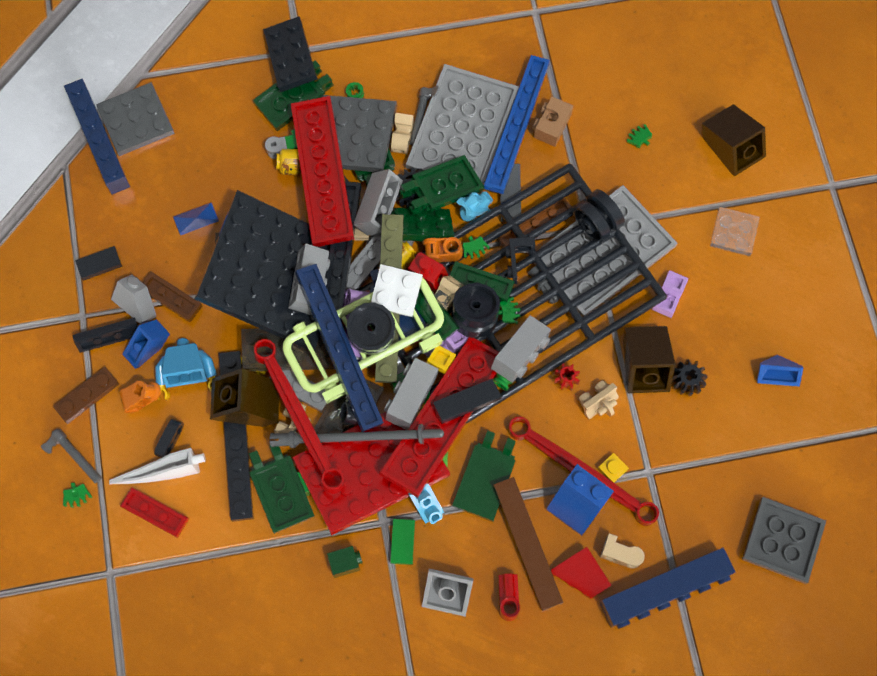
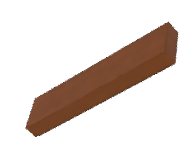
[497,198,572,248]

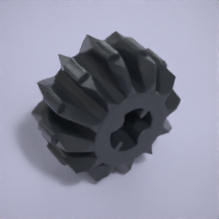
[672,359,708,396]

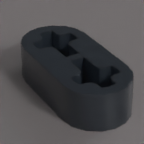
[154,418,184,458]

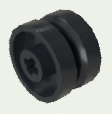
[572,189,625,243]
[452,283,500,338]
[347,303,395,355]

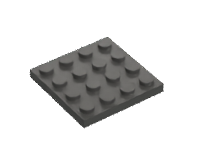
[320,95,397,172]

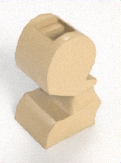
[391,113,414,154]

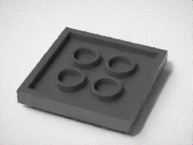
[96,82,175,156]
[742,497,826,584]

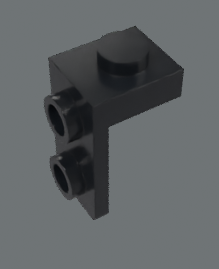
[505,235,535,284]

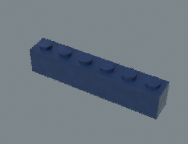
[64,78,130,195]
[599,547,735,629]

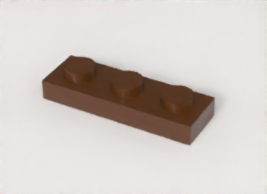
[142,272,203,322]
[53,367,119,424]

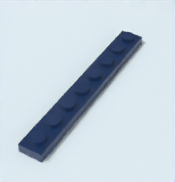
[295,264,384,432]

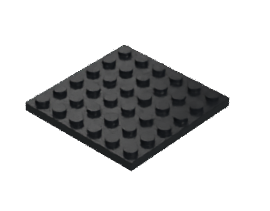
[194,190,331,350]

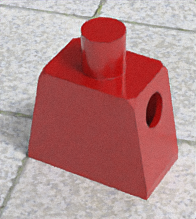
[407,252,448,294]

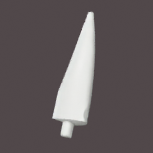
[109,448,206,484]

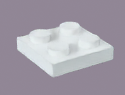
[371,264,423,317]

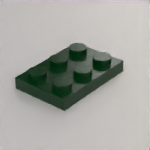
[391,207,454,241]

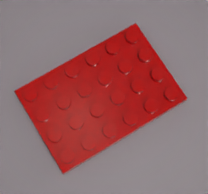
[292,412,450,536]

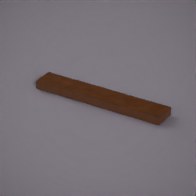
[493,477,563,611]

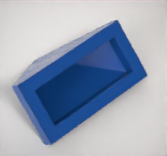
[173,202,219,235]
[757,355,804,387]

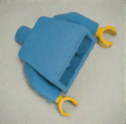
[155,338,217,400]

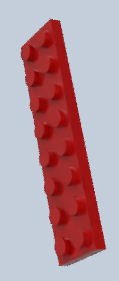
[291,96,355,247]
[380,337,499,498]

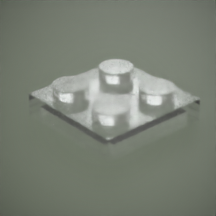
[710,207,760,256]

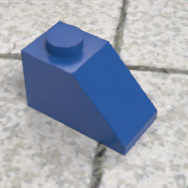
[122,319,170,369]

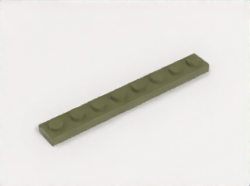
[375,214,404,383]

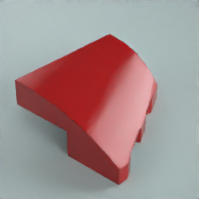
[551,547,611,599]

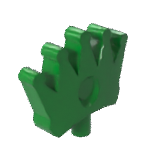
[627,124,652,148]
[463,236,490,259]
[498,297,521,325]
[63,483,93,508]

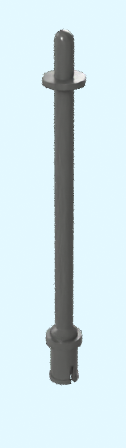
[270,424,444,448]

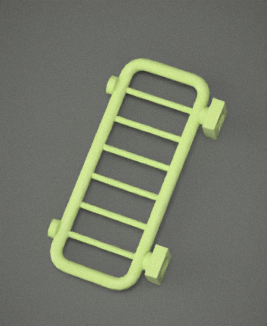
[282,277,444,404]

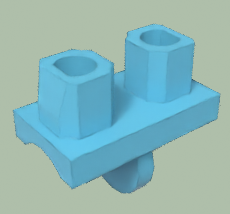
[457,191,493,221]
[408,483,444,524]

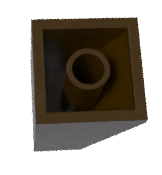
[702,104,766,176]
[623,326,675,393]
[210,369,279,427]

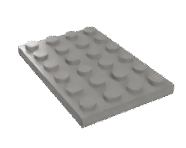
[406,64,519,185]
[533,185,678,317]

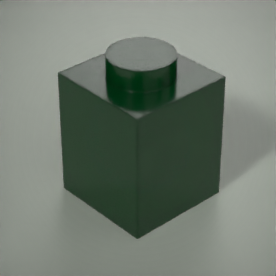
[327,546,362,578]

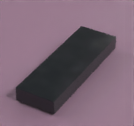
[73,318,139,353]
[433,379,502,424]

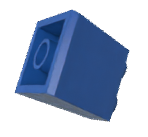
[546,464,614,536]

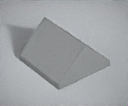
[422,569,474,617]

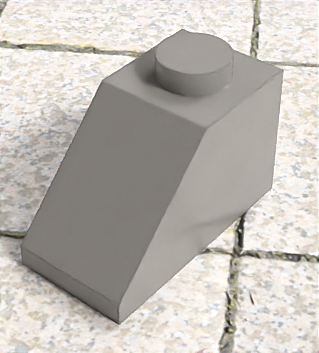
[111,275,156,324]

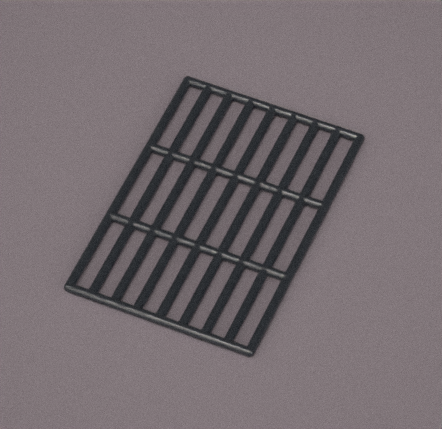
[359,163,667,424]

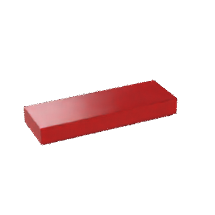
[120,487,189,538]

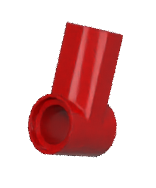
[498,573,520,621]

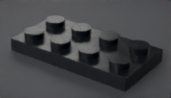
[263,16,318,92]

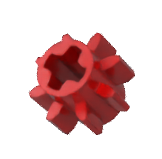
[554,363,580,391]

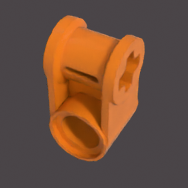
[423,237,463,263]
[119,381,161,413]

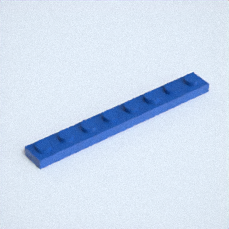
[484,55,550,194]

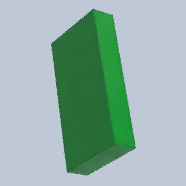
[390,519,415,565]

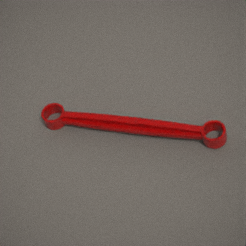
[254,339,344,494]
[508,416,659,526]

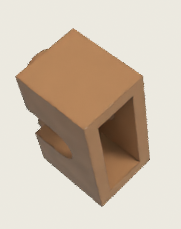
[533,97,573,147]

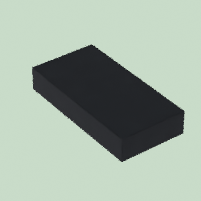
[75,246,123,281]

